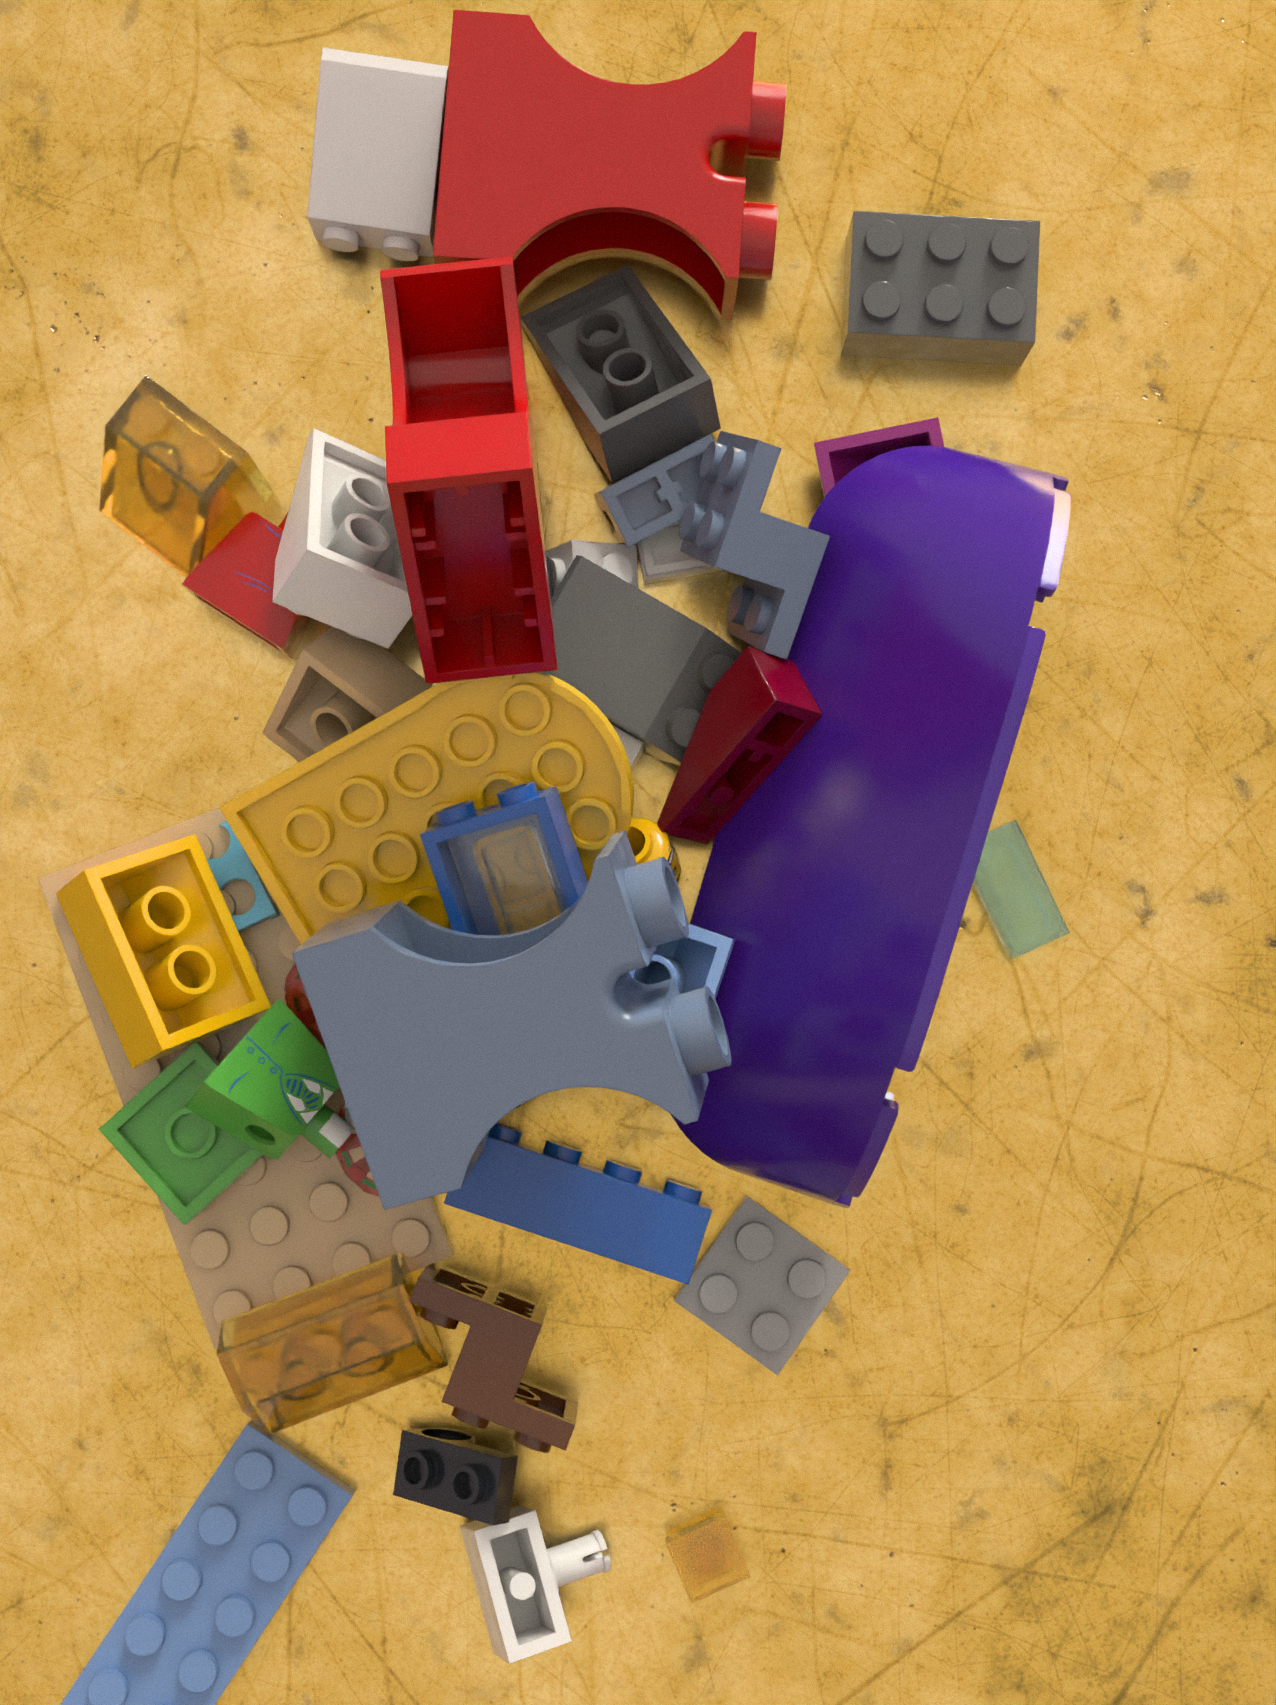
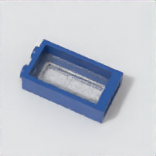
[420,781,588,936]

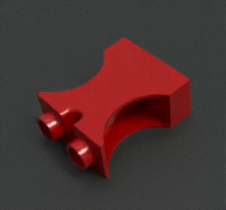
[433,10,786,320]
[380,256,558,684]

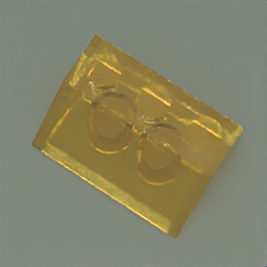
[216,1252,448,1434]

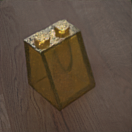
[99,375,273,577]

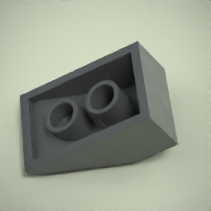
[520,264,721,483]
[543,555,742,766]

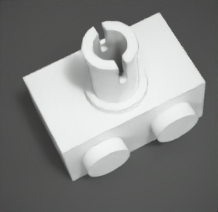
[460,1505,611,1664]

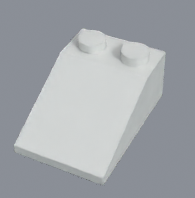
[272,428,412,649]

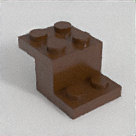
[409,1263,578,1453]

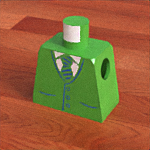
[186,998,355,1159]

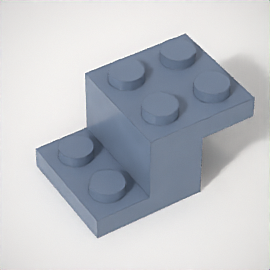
[679,431,830,659]

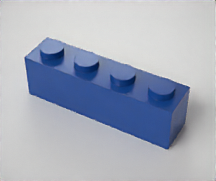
[444,1123,712,1284]

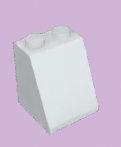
[307,47,449,261]

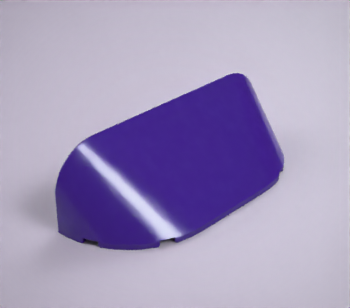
[670,446,1071,1208]

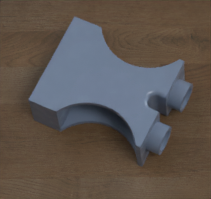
[292,830,731,1210]

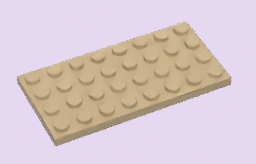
[38,807,454,1350]

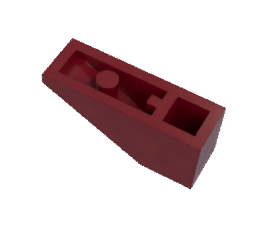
[657,646,823,845]

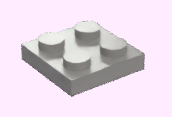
[673,1195,850,1375]

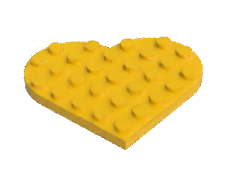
[219,672,634,945]

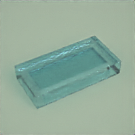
[973,820,1070,959]

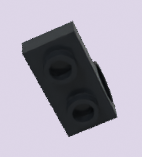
[393,1428,518,1525]

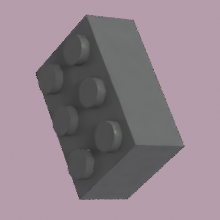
[841,211,1040,365]

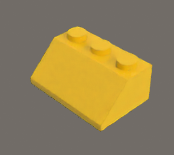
[55,834,271,1069]

